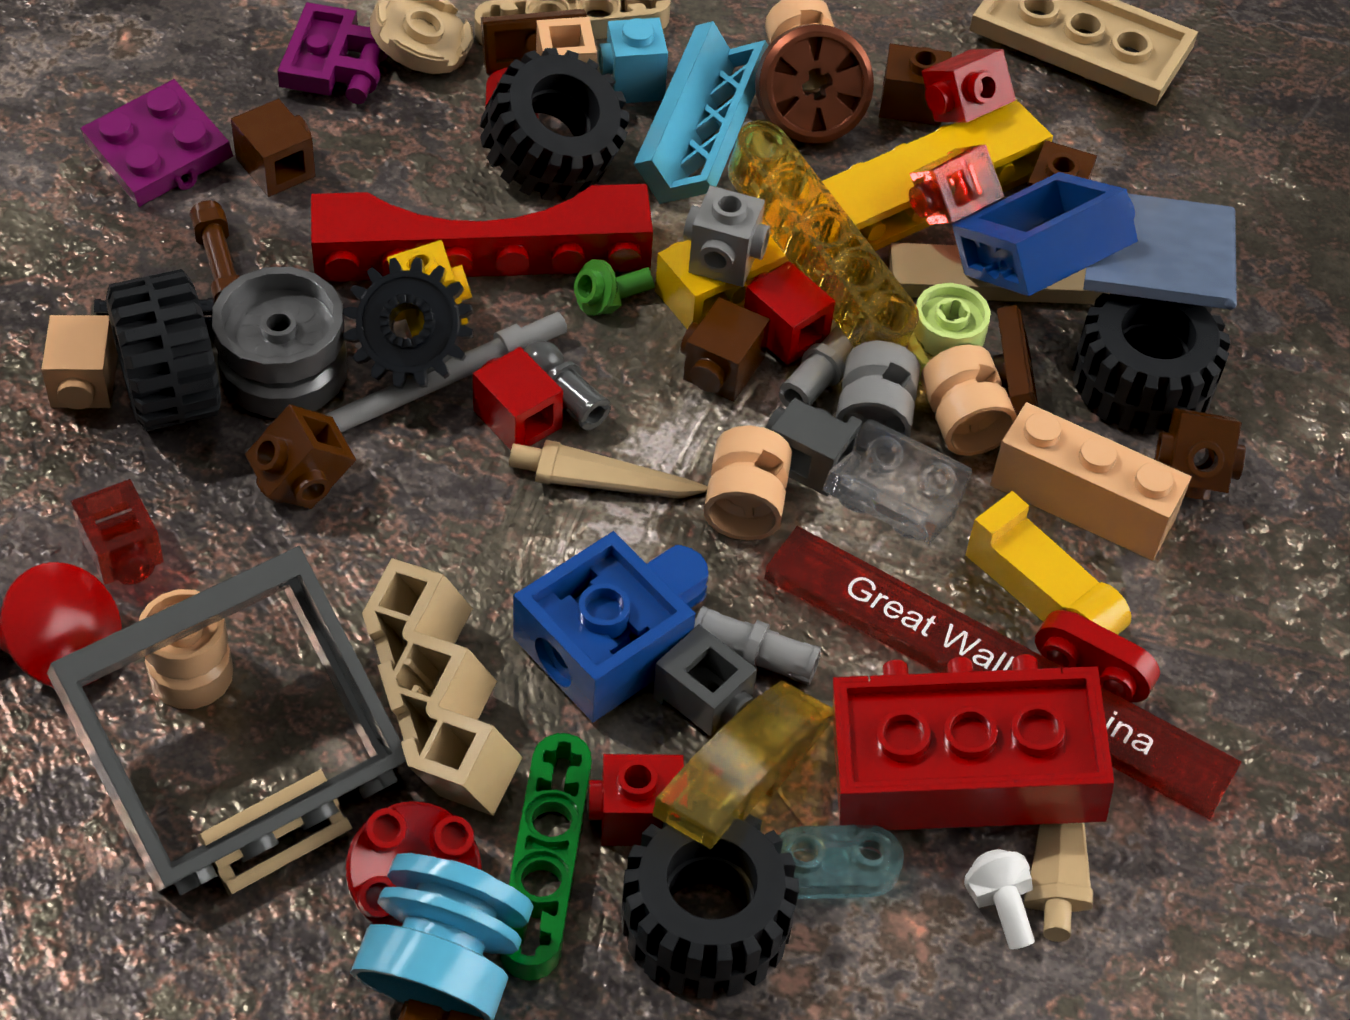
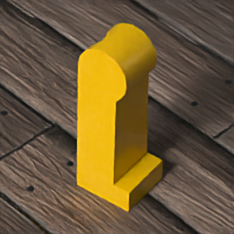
[965,491,1132,635]

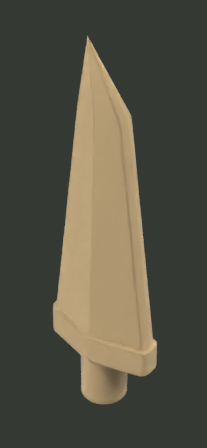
[509,440,708,499]
[1024,823,1093,942]

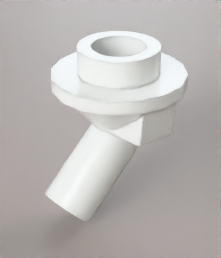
[964,849,1035,949]

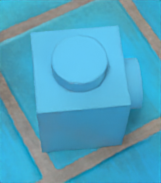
[598,17,668,103]

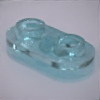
[779,825,904,899]

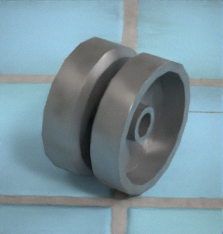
[212,267,347,418]

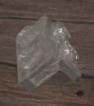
[822,419,972,544]

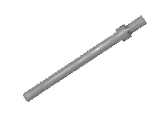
[245,312,567,464]

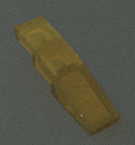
[653,680,833,849]

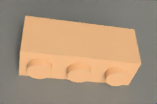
[990,402,1192,561]

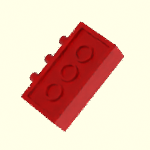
[833,654,1114,832]

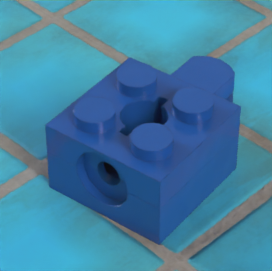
[513,531,709,723]

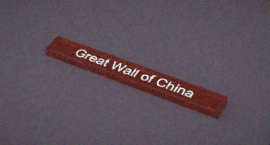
[764,526,1242,820]

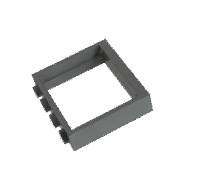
[47,545,406,895]

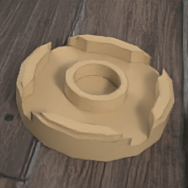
[370,0,474,74]

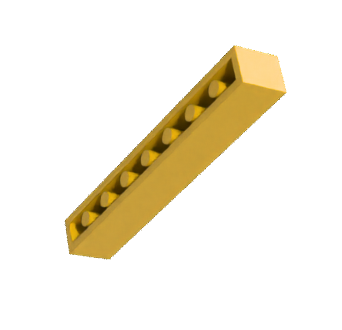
[655,99,1053,329]

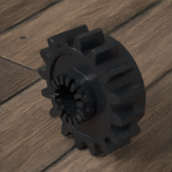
[342,257,474,389]

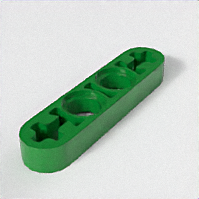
[500,733,592,981]

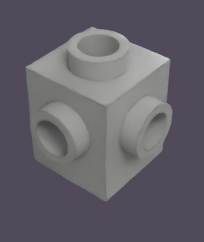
[683,185,771,287]

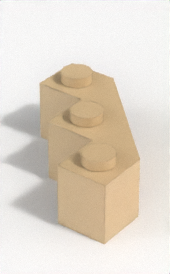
[362,558,523,816]

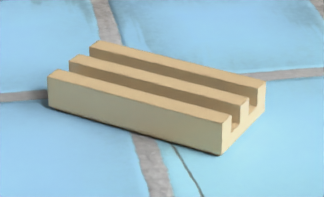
[197,769,353,896]

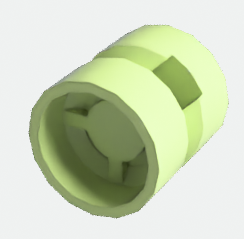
[907,283,991,385]

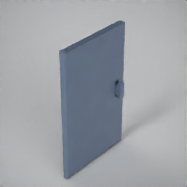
[1083,193,1237,310]

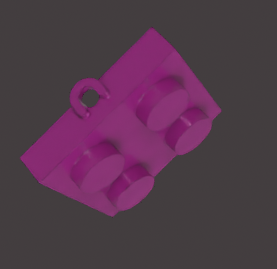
[80,79,233,207]

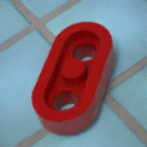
[1035,610,1160,703]

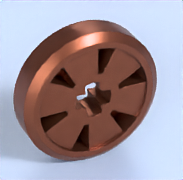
[755,24,874,143]

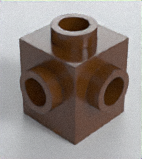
[245,404,356,509]
[1154,408,1246,500]

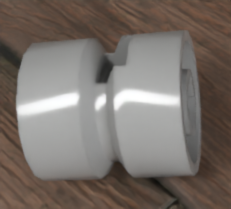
[836,340,921,452]

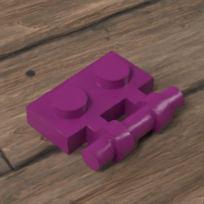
[277,2,388,104]

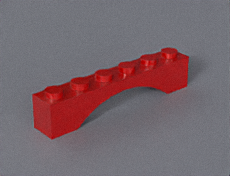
[311,184,653,282]

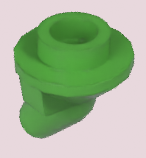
[574,259,655,316]

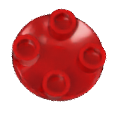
[0,562,122,689]
[346,801,482,926]

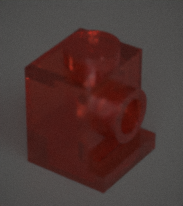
[909,144,1005,225]
[71,479,164,585]

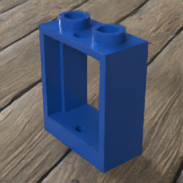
[952,172,1138,296]

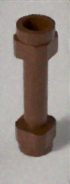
[189,200,240,303]

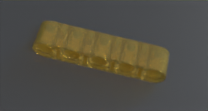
[728,120,919,348]

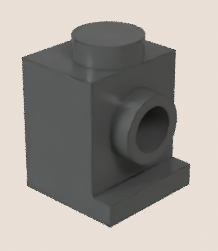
[766,398,862,496]
[653,624,757,736]

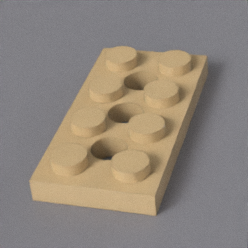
[969,0,1198,106]

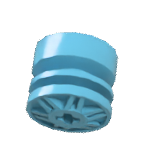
[350,853,534,1020]

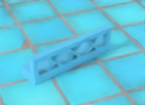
[634,21,769,204]

